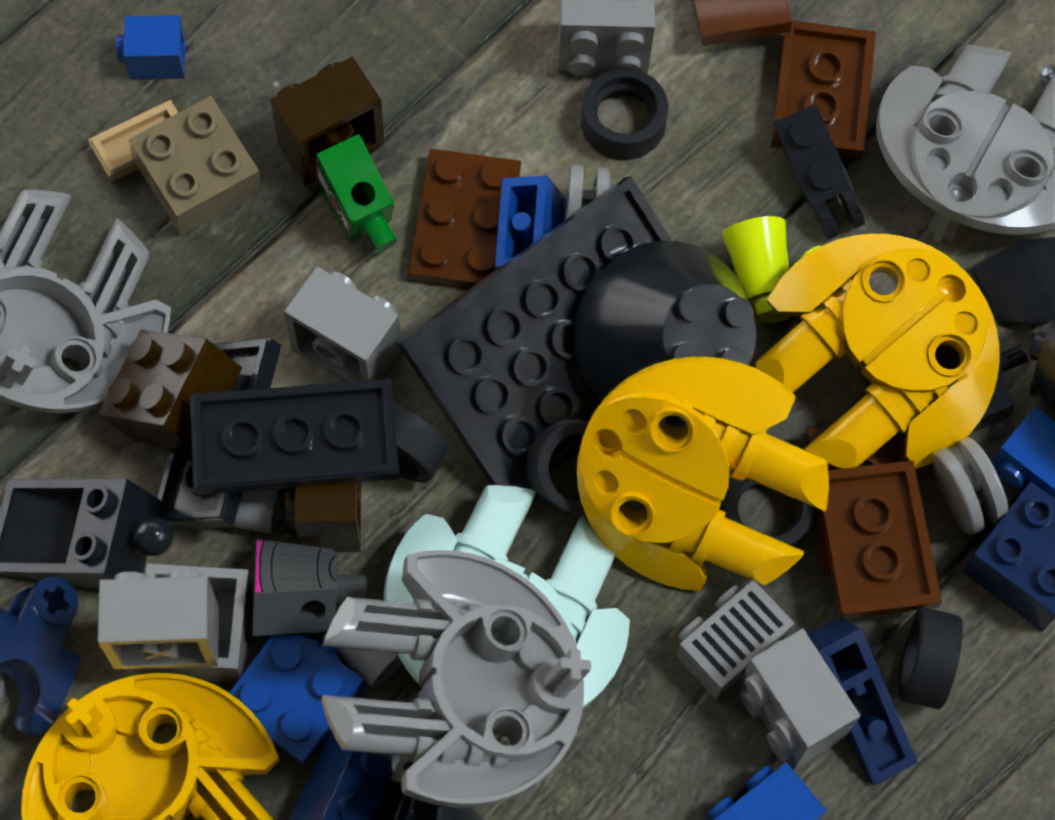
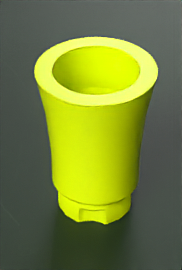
[721,216,791,325]

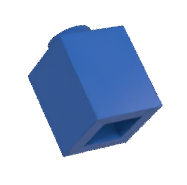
[116,15,186,79]

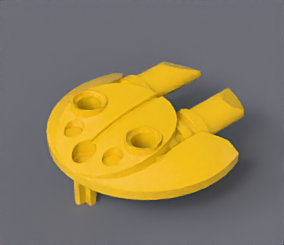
[755,234,1000,470]
[577,357,829,591]
[21,673,280,820]

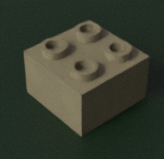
[129,95,261,235]

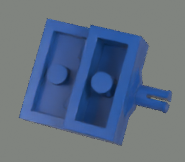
[229,633,366,766]

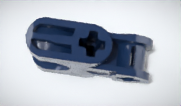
[0,576,80,738]

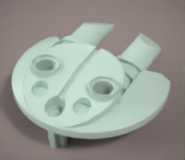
[384,485,630,708]

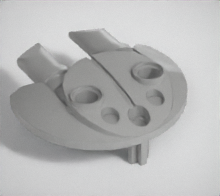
[876,45,1055,243]
[0,190,171,413]
[321,550,591,808]

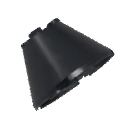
[574,240,757,425]

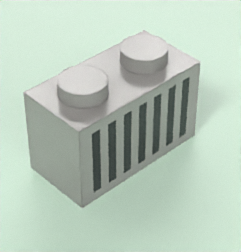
[676,579,795,700]

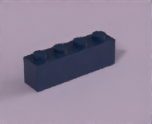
[289,730,401,820]

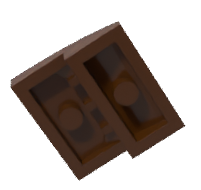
[691,0,792,46]

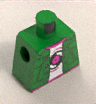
[315,134,397,254]

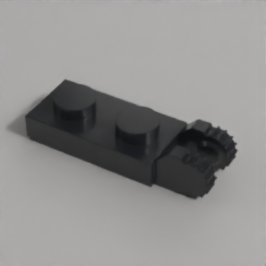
[772,104,865,240]

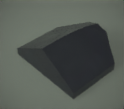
[971,237,1055,326]

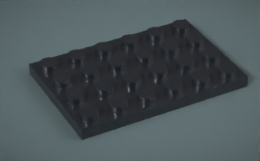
[396,176,672,489]

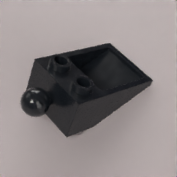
[0,478,174,593]

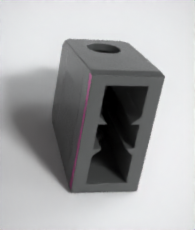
[252,540,367,636]

